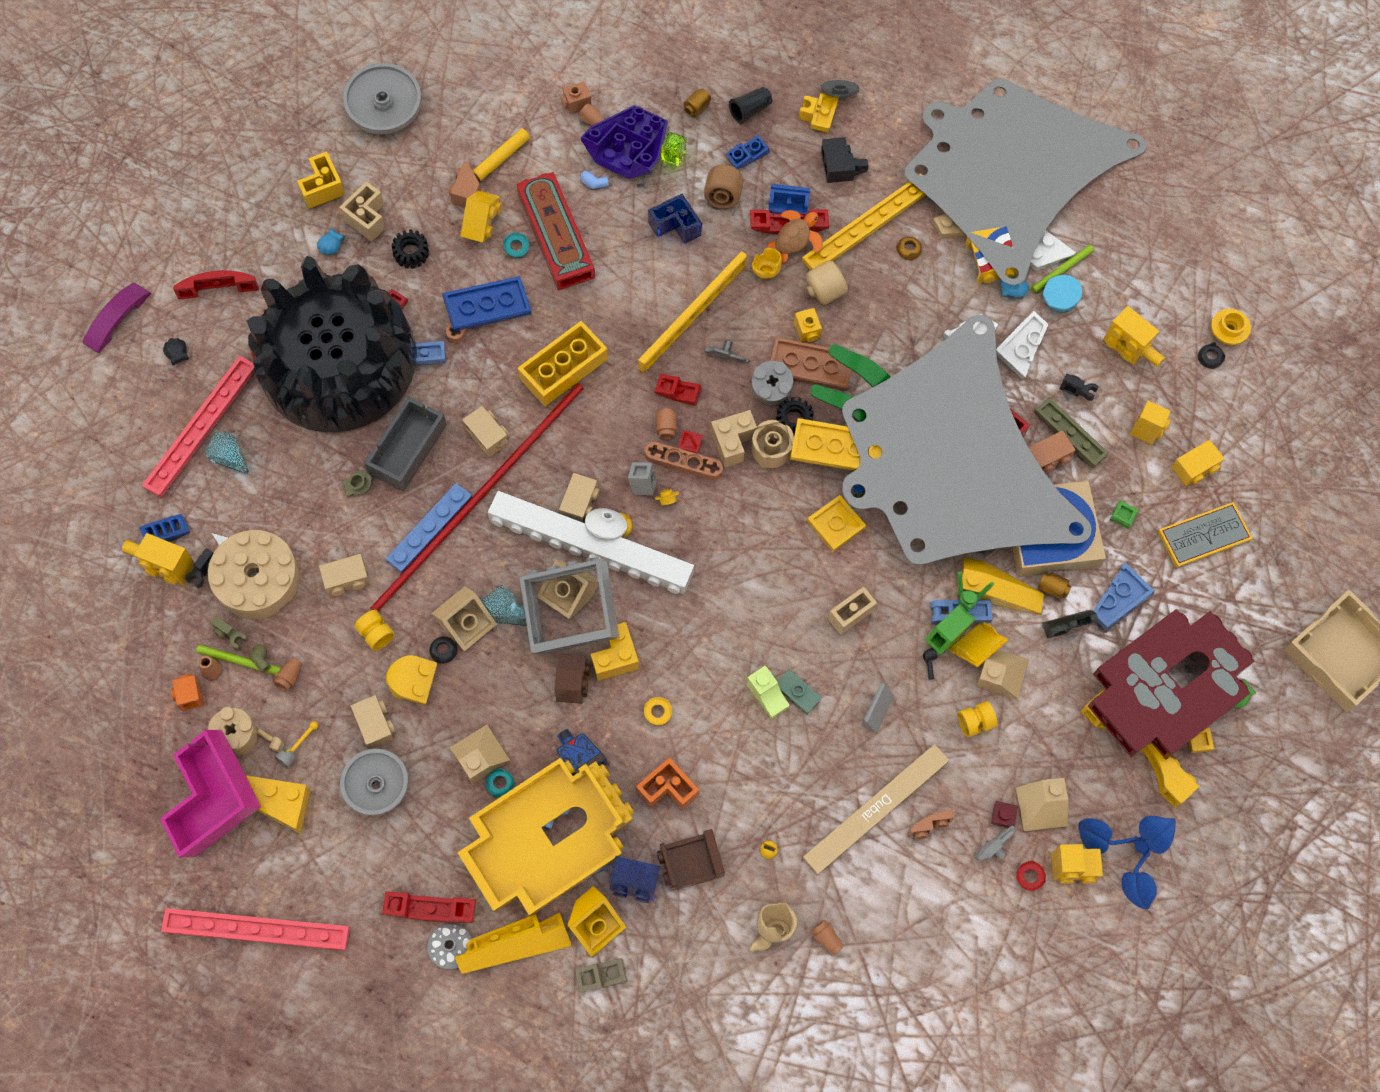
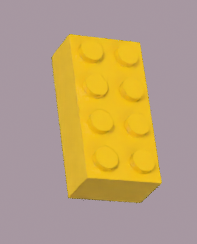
[518,321,608,407]

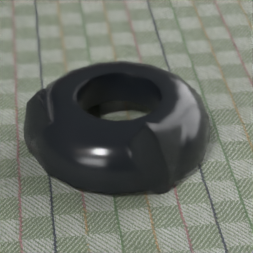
[1198,342,1225,369]
[429,636,458,664]

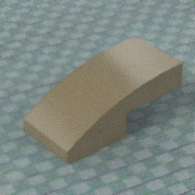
[575,958,628,993]

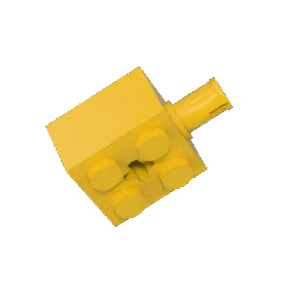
[1103,306,1166,367]
[122,533,195,586]

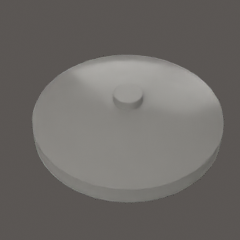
[343,63,422,134]

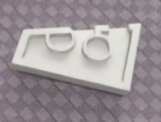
[996,311,1048,380]

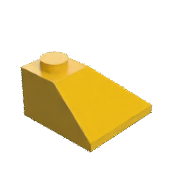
[568,886,627,958]

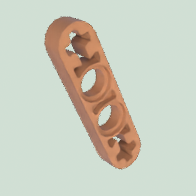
[645,442,723,480]

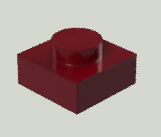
[991,801,1018,828]

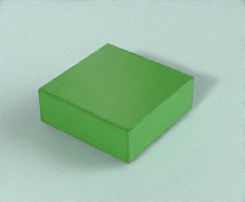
[1110,501,1139,529]

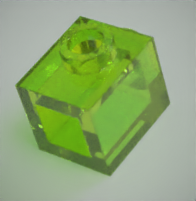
[661,131,687,166]

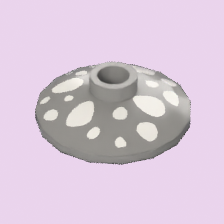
[427,923,472,970]

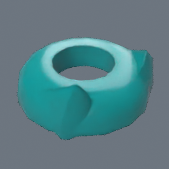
[503,232,529,258]
[486,768,514,798]

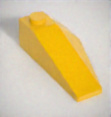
[957,557,1044,615]

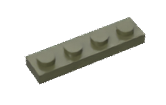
[1034,397,1109,468]

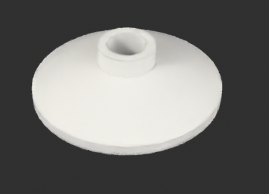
[585,508,627,539]

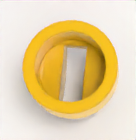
[760,840,778,860]

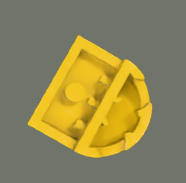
[385,655,437,705]

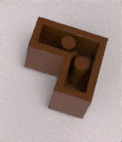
[554,654,590,704]

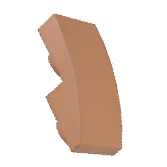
[908,809,954,839]

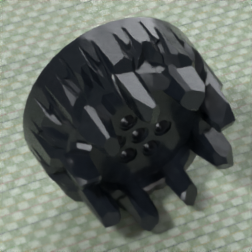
[246,256,417,432]

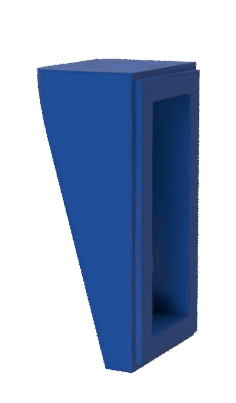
[139,514,190,542]

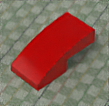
[654,374,702,406]

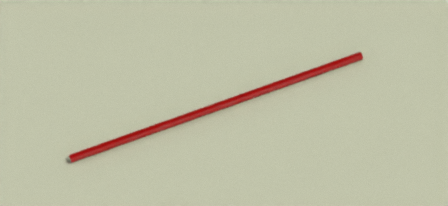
[370,383,584,611]

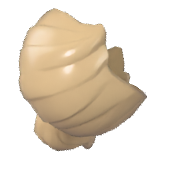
[749,902,797,952]

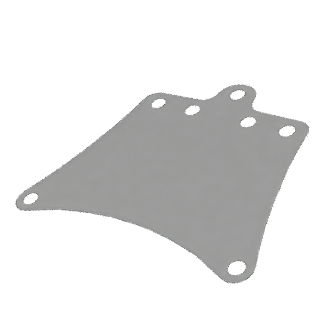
[905,78,1146,285]
[842,315,1092,565]

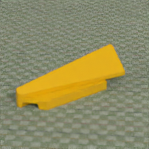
[455,913,571,974]

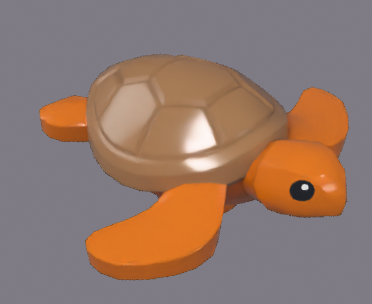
[767,210,822,264]

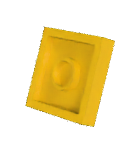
[807,495,866,552]

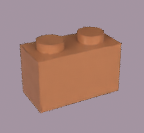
[1028,430,1076,474]

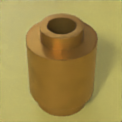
[683,88,711,117]
[1038,572,1072,600]

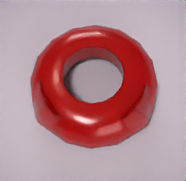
[1016,861,1046,891]

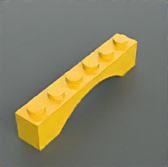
[1080,689,1200,809]

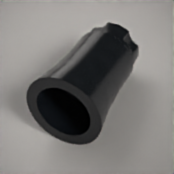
[729,87,773,124]

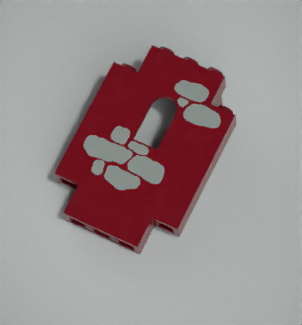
[1088,609,1255,760]

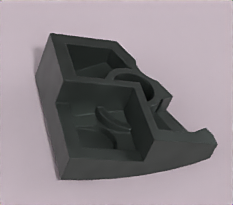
[1042,610,1098,639]

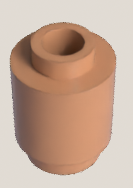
[656,408,677,440]

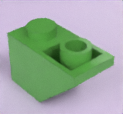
[925,604,976,655]

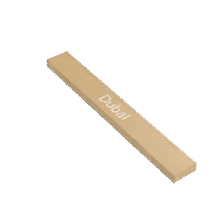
[802,744,950,875]

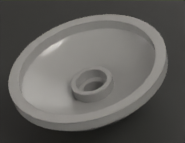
[340,749,408,816]

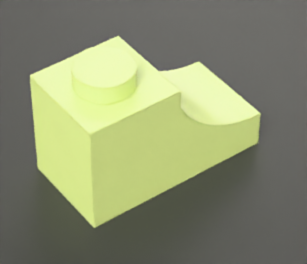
[746,666,790,719]

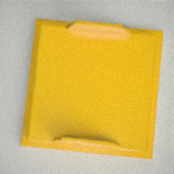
[949,622,1008,667]

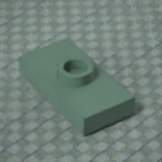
[778,670,822,715]

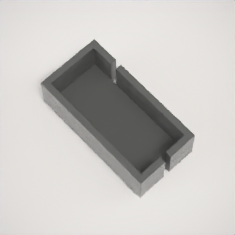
[364,396,447,492]

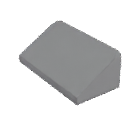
[862,683,894,733]

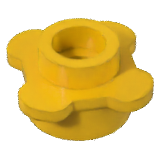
[655,489,679,505]

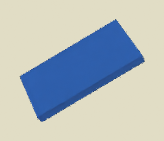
[442,276,532,332]

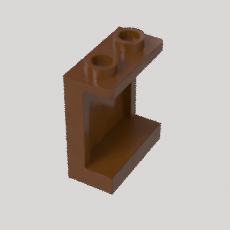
[657,829,725,891]

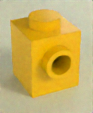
[794,308,822,342]

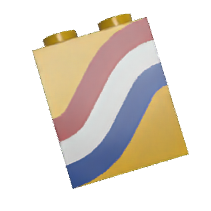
[965,226,1018,283]

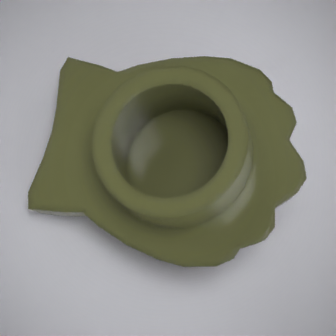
[342,470,372,497]

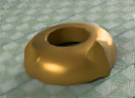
[896,236,922,260]

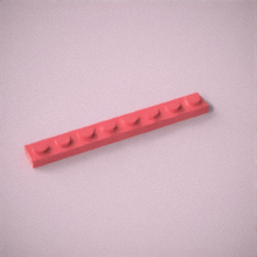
[142,355,255,498]
[161,908,350,951]

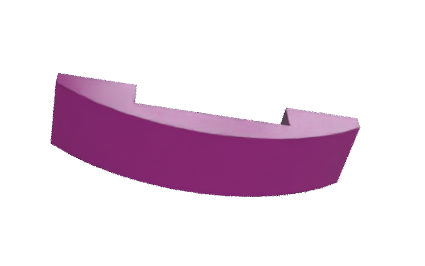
[82,282,151,353]

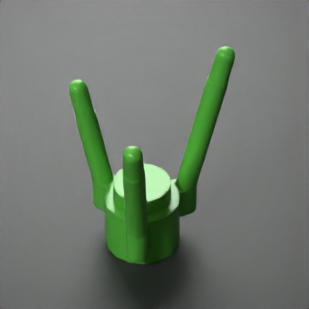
[957,571,994,611]

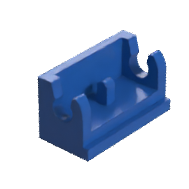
[768,184,810,214]

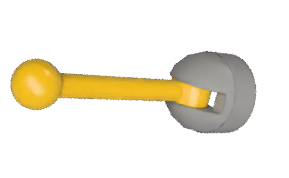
[275,721,318,768]

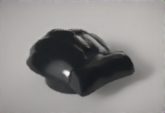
[163,338,189,365]

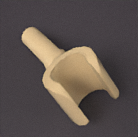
[257,729,284,753]

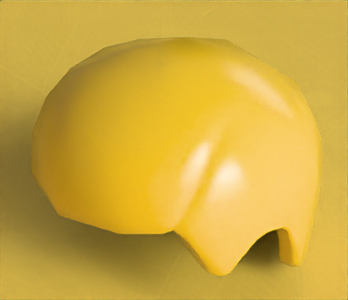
[752,248,782,279]

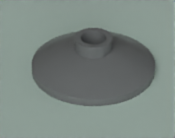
[821,80,859,100]

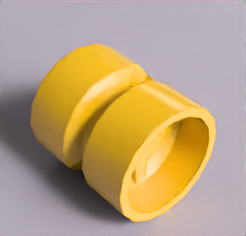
[354,610,395,651]
[957,701,998,738]

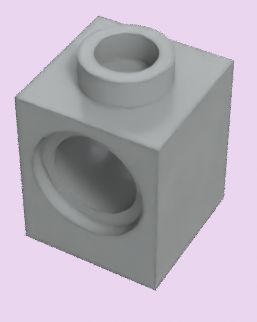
[628,462,658,495]

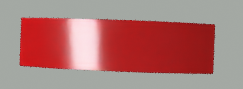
[750,209,830,235]
[173,270,259,300]
[382,891,476,923]

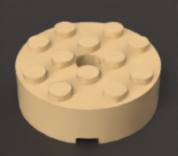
[208,530,300,619]

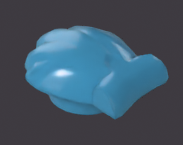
[317,228,345,255]
[1000,277,1029,297]

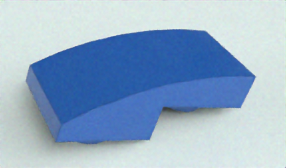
[726,135,770,169]

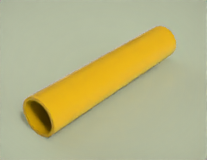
[472,128,530,182]

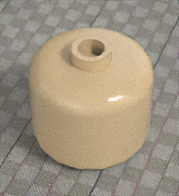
[806,260,848,305]

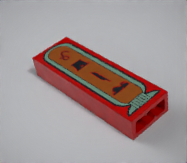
[517,172,595,290]

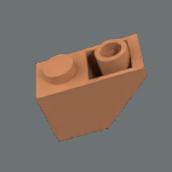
[449,161,481,207]

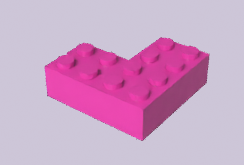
[160,730,261,858]

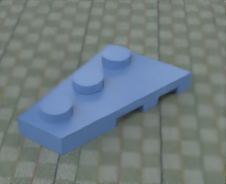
[1094,562,1155,631]

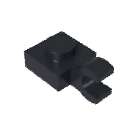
[1059,373,1099,401]
[185,548,213,589]

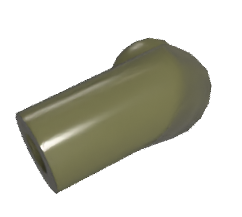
[250,644,271,673]

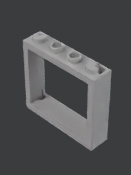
[519,557,619,654]

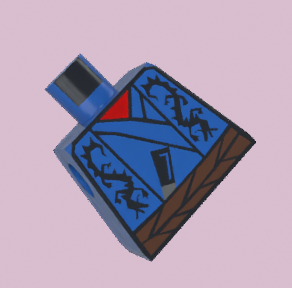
[556,729,607,776]

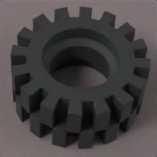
[391,229,429,269]
[776,397,814,436]

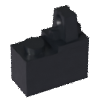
[821,137,869,183]

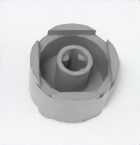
[752,361,793,406]

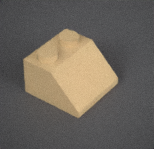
[432,586,497,651]

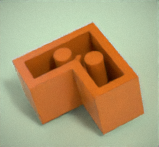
[636,757,699,811]

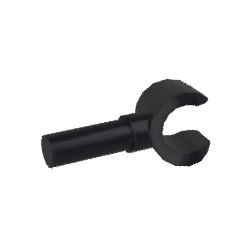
[923,648,938,680]

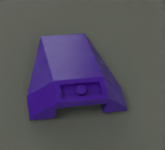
[581,105,668,179]

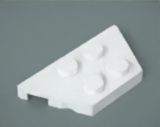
[1030,230,1076,271]

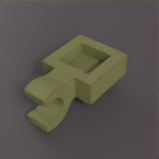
[210,616,248,651]

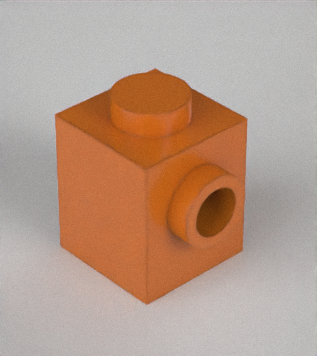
[170,674,204,711]

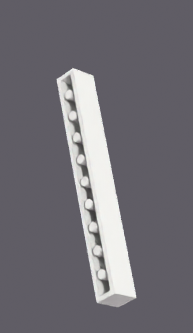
[488,491,694,594]

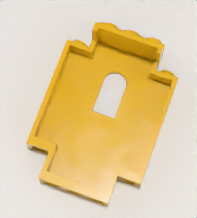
[457,758,634,916]

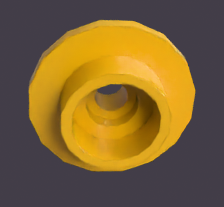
[1211,308,1251,345]

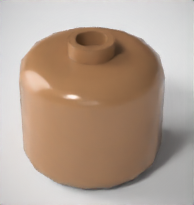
[704,164,743,209]

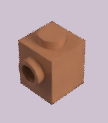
[561,81,592,114]

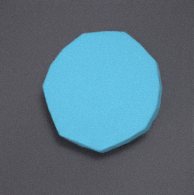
[1042,275,1082,312]

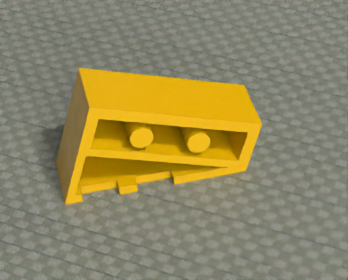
[245,775,311,835]

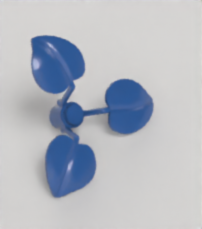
[1078,815,1176,909]

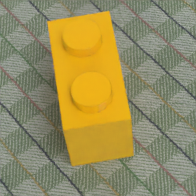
[1129,401,1171,445]
[1171,439,1225,486]

